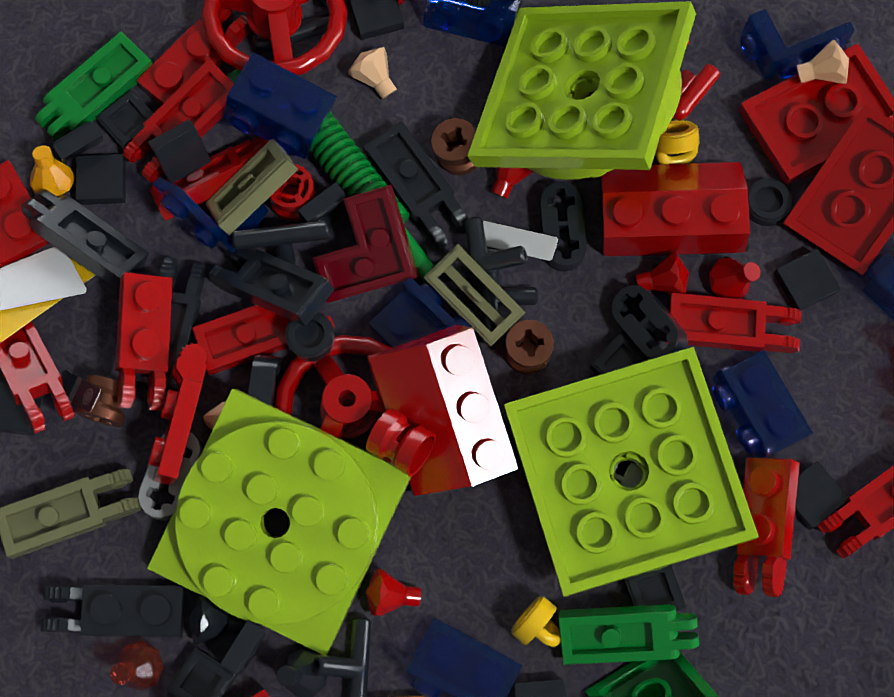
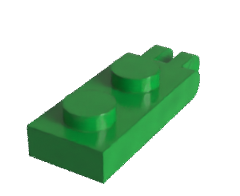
[35,31,153,140]
[559,604,699,665]

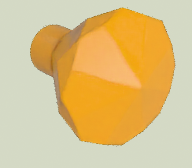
[29,145,76,197]

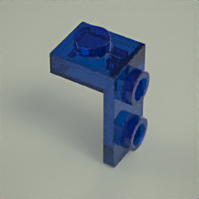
[740,9,855,80]
[153,177,269,253]

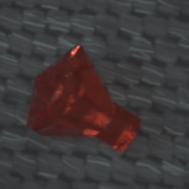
[110,641,164,690]

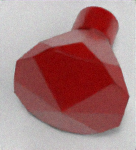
[491,167,533,199]
[636,251,689,294]
[709,257,760,299]
[366,569,421,616]

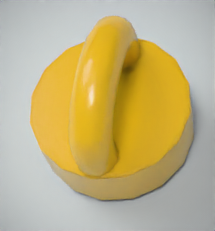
[655,120,700,164]
[511,596,561,647]

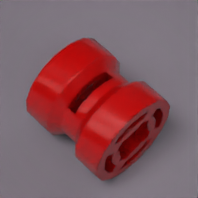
[269,164,316,222]
[366,408,436,477]

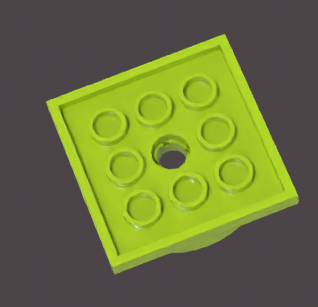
[468,1,696,180]
[504,347,759,597]
[147,389,412,655]

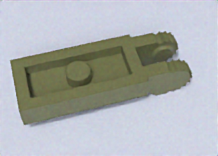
[0,469,142,559]

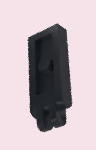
[21,189,149,290]

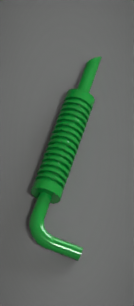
[227,58,434,290]

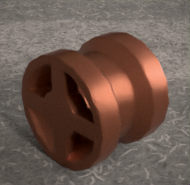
[431,118,477,176]
[504,320,554,374]
[76,375,125,428]

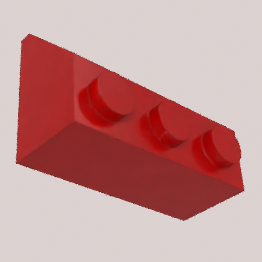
[601,162,750,256]
[367,325,518,496]

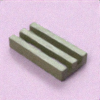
[206,139,298,235]
[424,244,525,347]

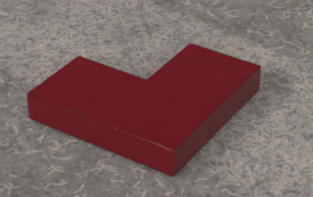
[313,184,419,303]

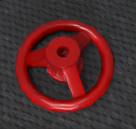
[201,0,348,80]
[274,335,394,464]

